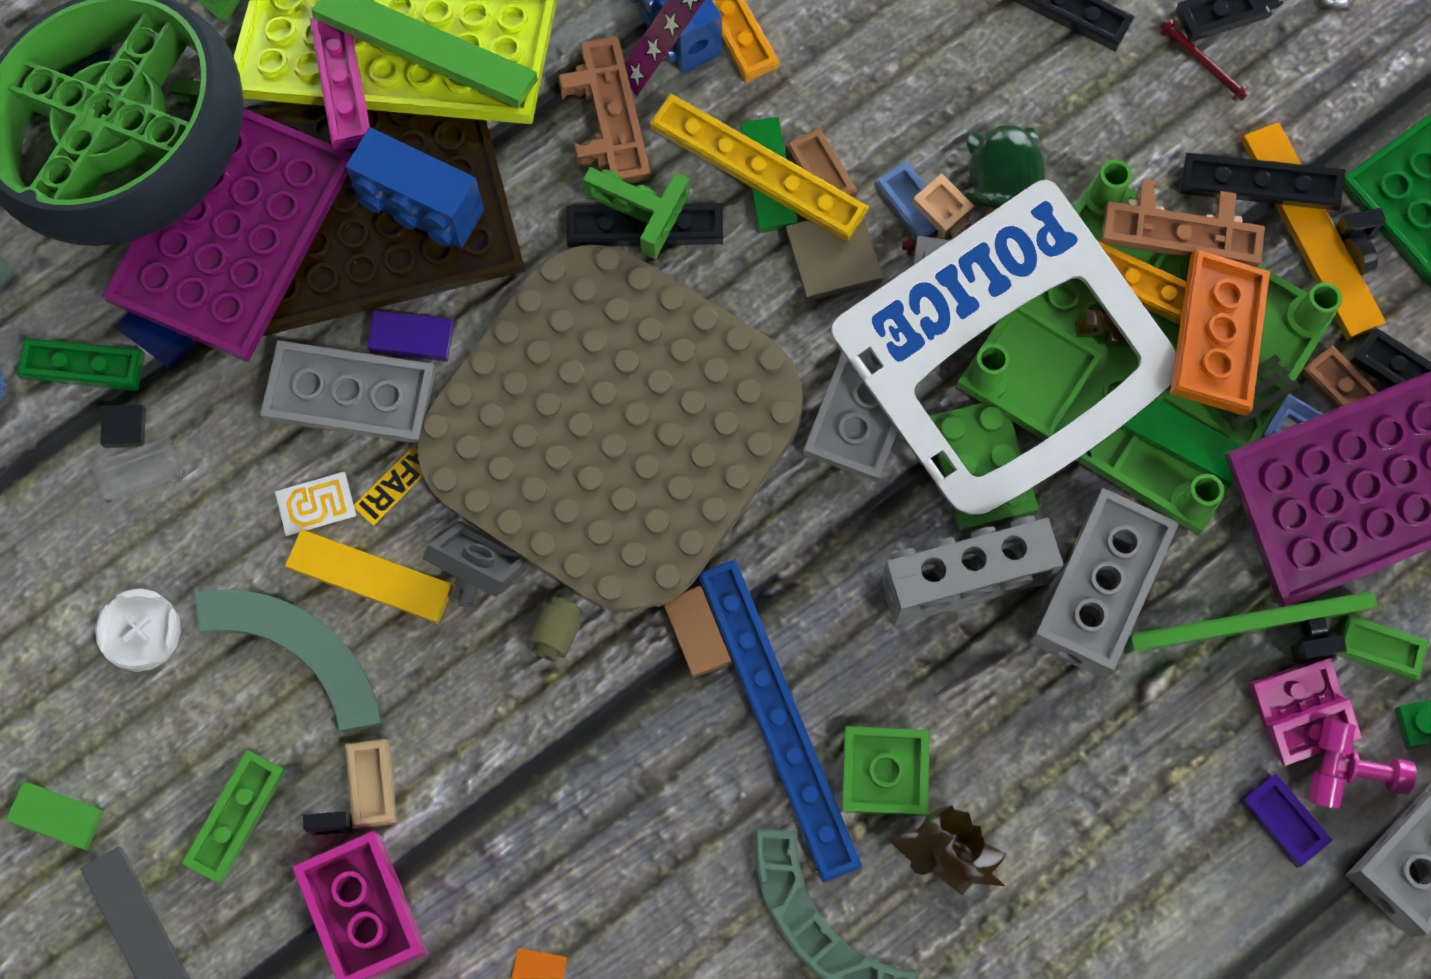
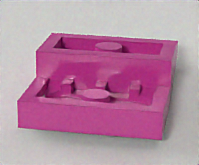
[1248,656,1362,766]

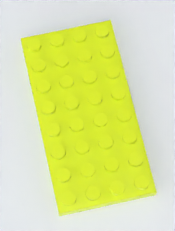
[233,0,557,124]

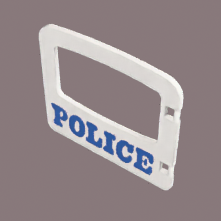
[831,180,1176,515]

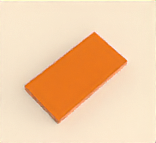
[1170,249,1270,416]

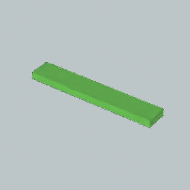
[311,0,537,109]
[1124,592,1378,655]

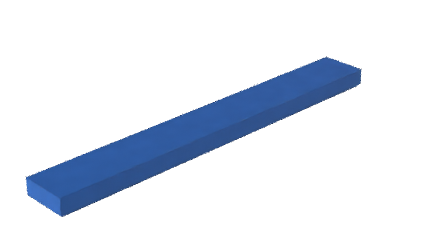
[698,559,863,884]

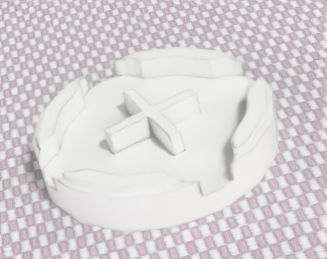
[95,588,181,672]

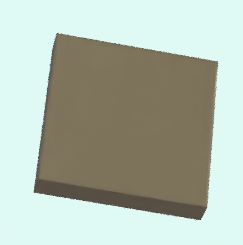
[785,219,883,302]

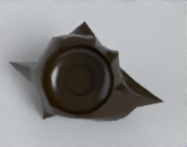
[889,805,1006,896]

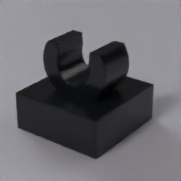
[1290,617,1347,662]

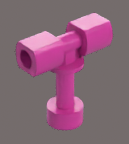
[1308,718,1416,809]

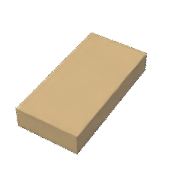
[345,739,397,830]

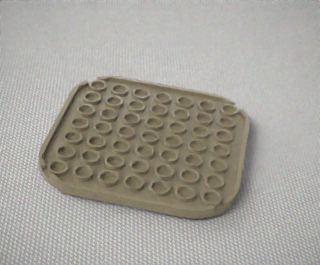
[418,245,803,612]

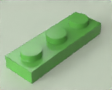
[182,750,286,884]

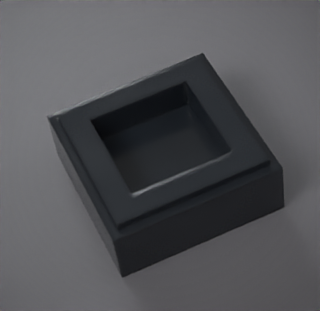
[1336,208,1386,242]
[100,405,146,448]
[303,811,353,836]

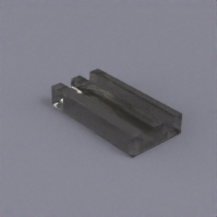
[1214,354,1300,431]

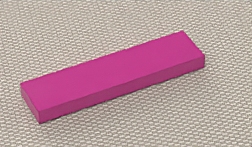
[310,18,370,152]

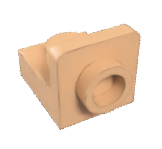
[912,173,974,240]

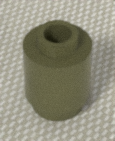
[528,597,583,662]

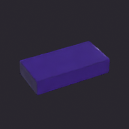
[367,311,454,362]
[1240,773,1333,868]

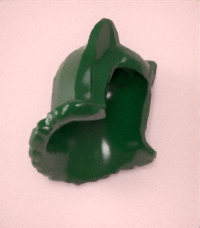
[964,125,1045,208]

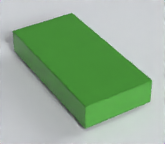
[1335,614,1429,682]
[6,781,105,851]

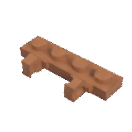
[558,36,651,184]
[1101,179,1265,267]

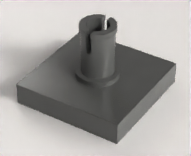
[423,522,529,607]

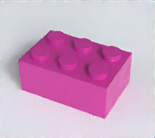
[293,831,429,979]

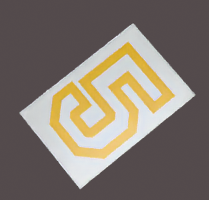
[275,471,356,536]

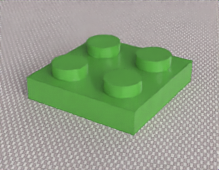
[842,726,930,817]

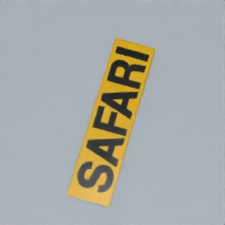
[354,444,423,526]

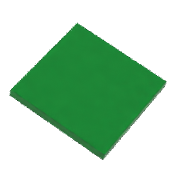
[1343,113,1431,288]

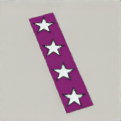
[625,0,705,97]

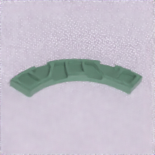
[195,590,383,733]
[755,828,918,979]

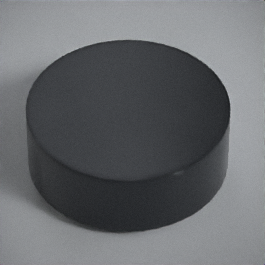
[1344,234,1378,276]

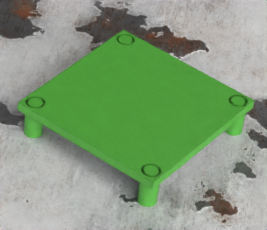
[956,160,1342,536]

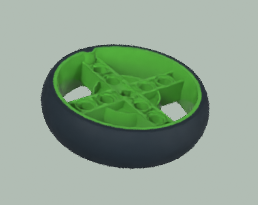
[0,0,243,246]

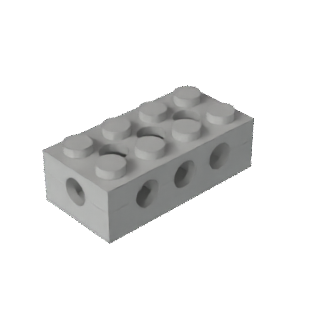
[1029,488,1179,679]
[880,516,1064,626]
[1345,783,1431,937]

